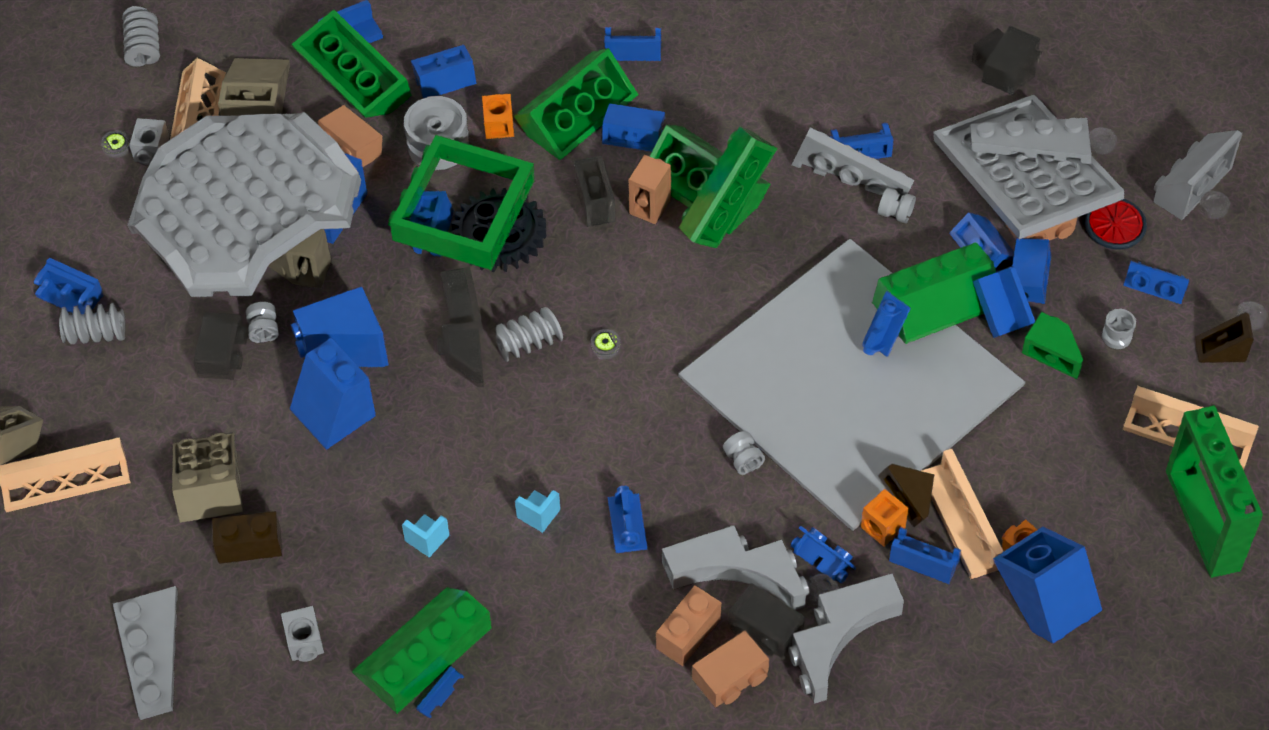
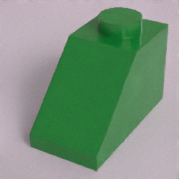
[1022,312,1083,379]

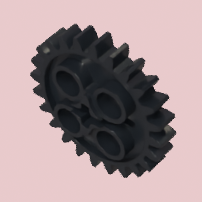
[451,188,547,272]

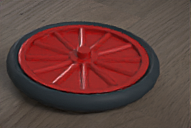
[1084,199,1147,249]

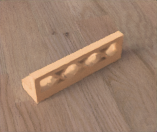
[170,58,226,140]
[1123,386,1259,470]
[0,437,131,512]
[921,449,1004,579]

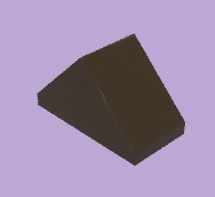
[1195,312,1254,363]
[878,464,935,527]

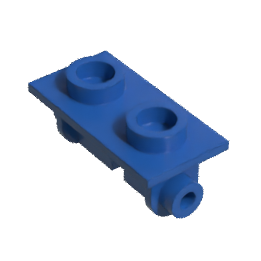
[1123,261,1189,304]
[862,291,911,357]
[608,486,647,553]
[790,526,856,583]

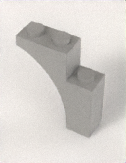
[662,525,809,611]
[788,574,904,704]

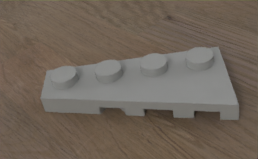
[970,118,1091,164]
[792,127,914,196]
[113,586,178,720]

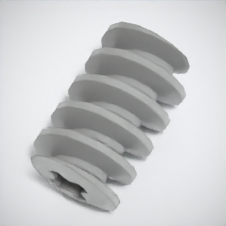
[122,6,160,67]
[59,303,125,344]
[496,307,563,362]

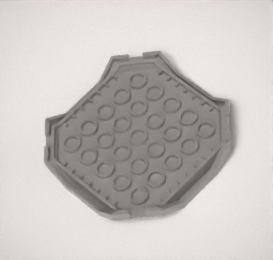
[128,112,361,297]

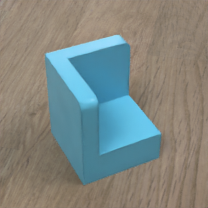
[515,490,560,533]
[402,514,449,557]

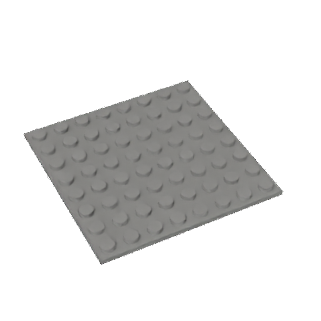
[678,239,1025,531]

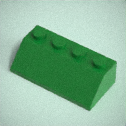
[291,10,412,118]
[514,48,639,160]
[650,125,771,234]
[679,126,778,248]
[872,242,996,344]
[352,587,492,714]

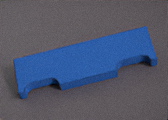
[417,666,464,718]

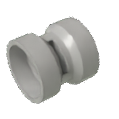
[878,187,916,224]
[246,302,279,343]
[1102,309,1136,349]
[723,431,765,475]

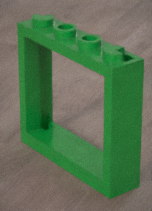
[388,135,534,270]
[1166,405,1263,578]

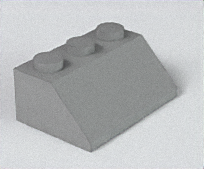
[1153,130,1242,220]

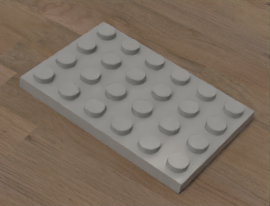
[933,94,1124,240]

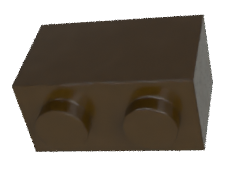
[212,511,283,564]

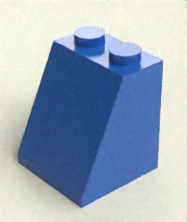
[291,287,389,367]
[290,338,376,450]
[993,527,1102,643]

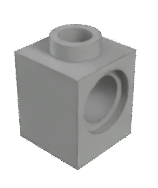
[129,118,169,165]
[281,606,324,662]

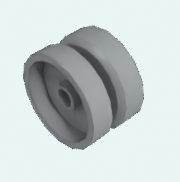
[404,96,469,170]

